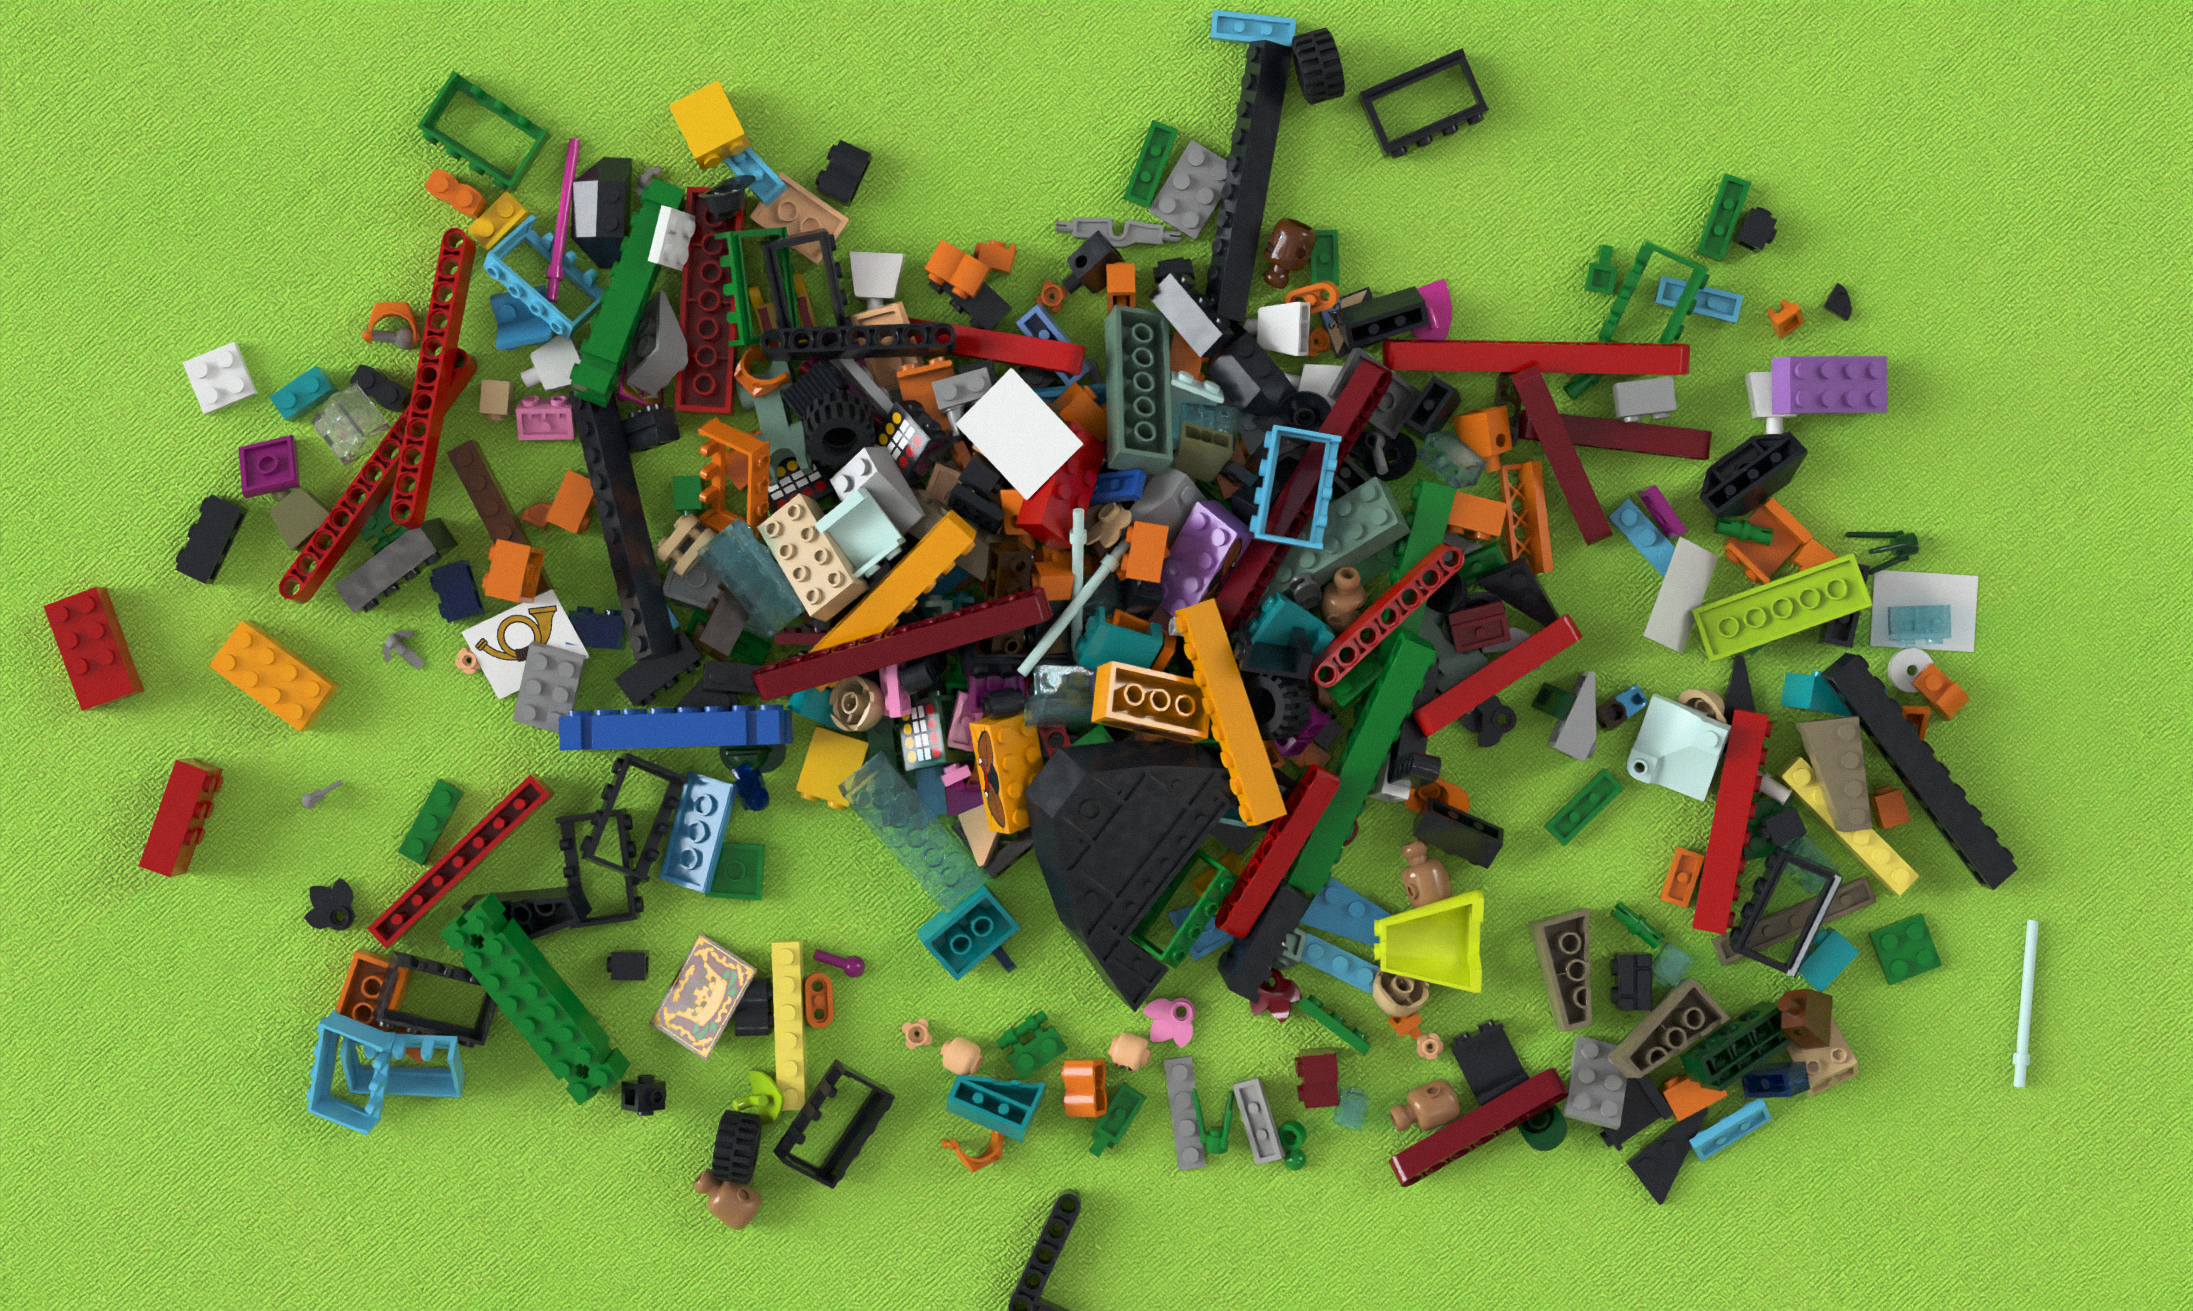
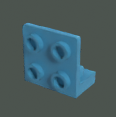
[490,285,553,350]

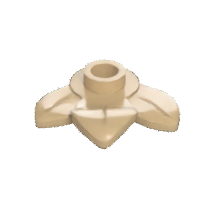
[1086,502,1132,548]

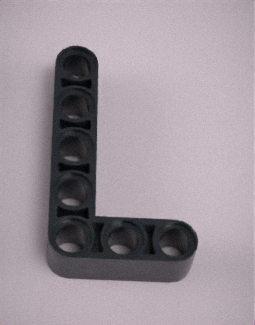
[864,558,947,695]
[1387,656,1441,789]
[1008,1189,1081,1311]

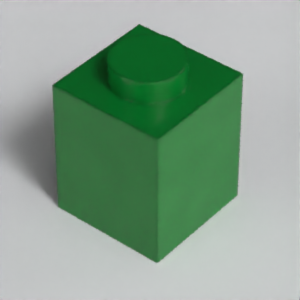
[673,475,705,516]

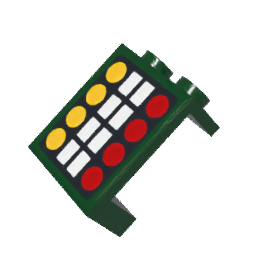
[898,690,965,771]

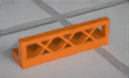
[1498,460,1554,574]

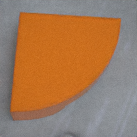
[519,502,553,530]

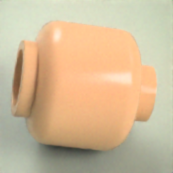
[1108,1031,1152,1072]
[940,1036,983,1076]

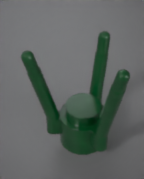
[1845,530,1919,575]

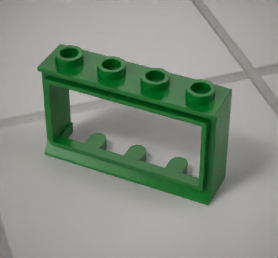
[417,70,552,191]
[715,227,801,347]
[1596,239,1710,343]
[1129,848,1239,969]

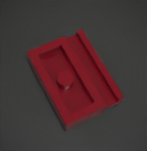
[1447,600,1511,654]
[775,627,828,644]

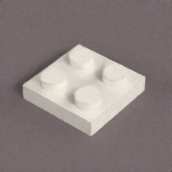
[648,206,696,271]
[183,342,258,415]

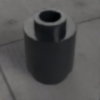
[1153,257,1194,284]
[981,687,1025,720]

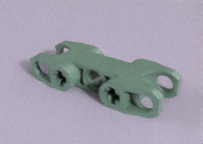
[735,345,813,487]
[1381,606,1489,714]

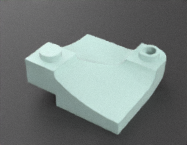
[1627,693,1732,802]

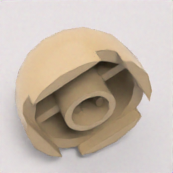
[829,675,885,732]
[1372,969,1430,1017]

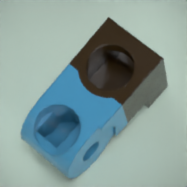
[1596,683,1649,732]

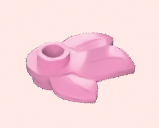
[1143,998,1195,1048]

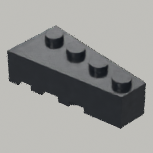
[1217,879,1310,1004]
[462,885,592,940]

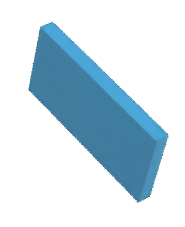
[659,771,738,893]

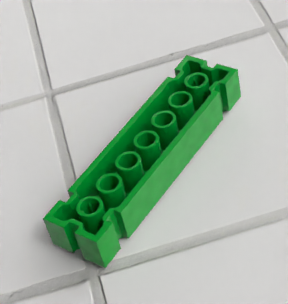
[569,178,685,408]
[439,892,631,1106]

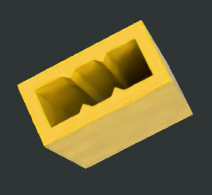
[669,80,751,170]
[796,726,869,810]

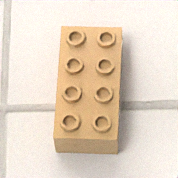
[757,493,869,622]

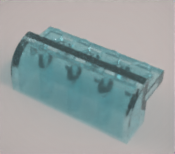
[697,517,806,638]
[1024,665,1117,728]

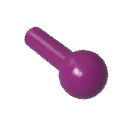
[813,949,865,978]

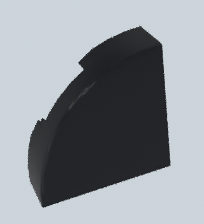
[1822,283,1852,321]

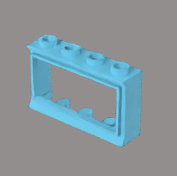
[483,215,610,341]
[1249,425,1342,551]
[306,1009,396,1136]
[340,1034,466,1098]

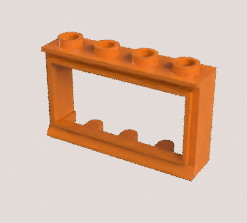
[697,417,770,547]

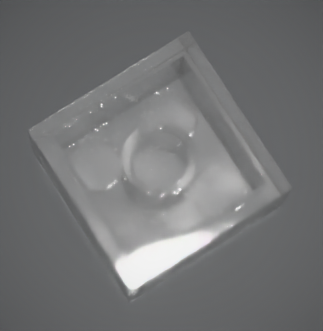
[311,382,390,466]

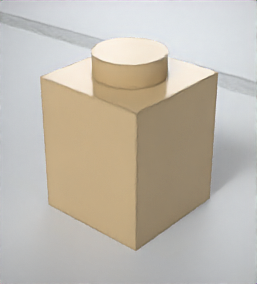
[479,379,515,421]

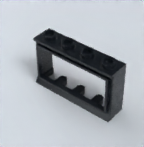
[1358,48,1489,159]
[759,228,852,349]
[955,602,1077,679]
[580,753,689,883]
[555,808,644,929]
[1728,846,1843,978]
[371,950,497,1048]
[773,1059,895,1189]

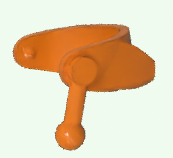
[362,302,420,344]
[734,344,790,398]
[941,1130,1003,1173]

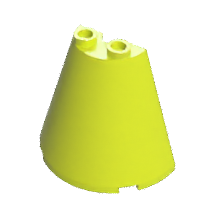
[1374,889,1484,993]

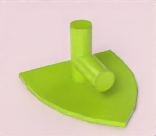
[733,1070,785,1125]

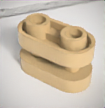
[655,514,718,578]

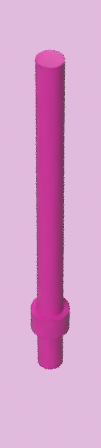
[546,138,580,302]

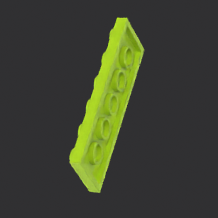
[1692,553,1873,663]

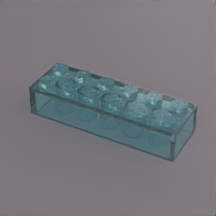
[838,751,990,915]

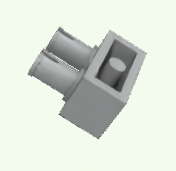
[932,367,993,438]
[1612,376,1677,423]

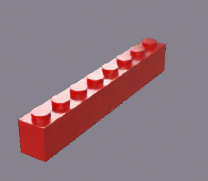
[1692,707,1773,935]
[367,774,555,949]

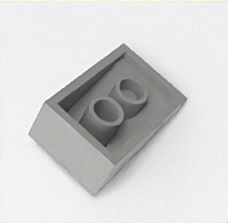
[626,290,688,395]
[830,446,926,536]
[1120,467,1208,545]
[1546,671,1597,762]

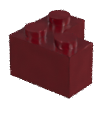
[1294,1047,1339,1109]

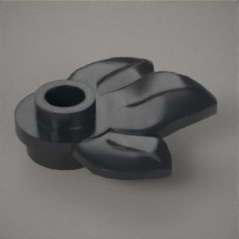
[1460,695,1516,747]
[304,878,355,931]

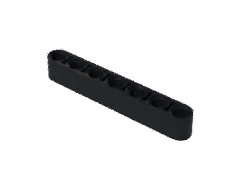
[760,322,957,362]

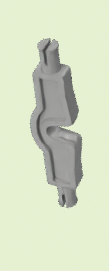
[1055,217,1181,248]

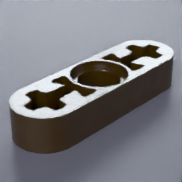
[1494,372,1522,447]

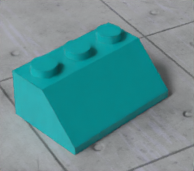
[916,878,1021,981]

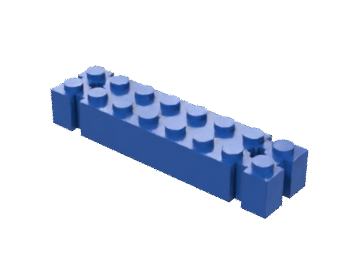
[559,704,793,751]

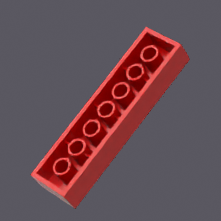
[674,186,747,416]

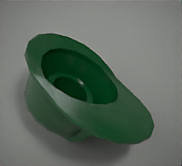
[719,744,787,774]
[1517,1104,1567,1151]

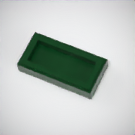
[1531,682,1576,721]

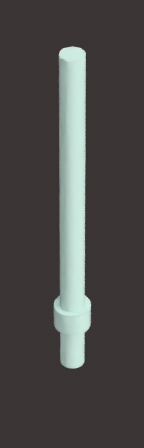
[1070,508,1087,665]
[1017,537,1130,677]
[2012,920,2039,1087]

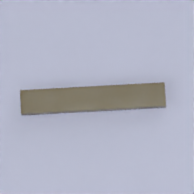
[1711,876,1877,966]

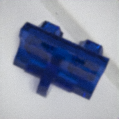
[732,763,770,811]

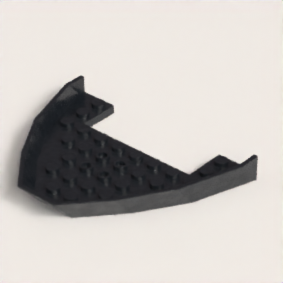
[1024,740,1298,1012]

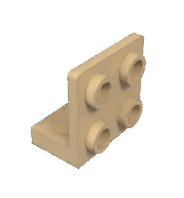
[1785,1017,1859,1098]

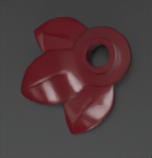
[1250,968,1301,1022]

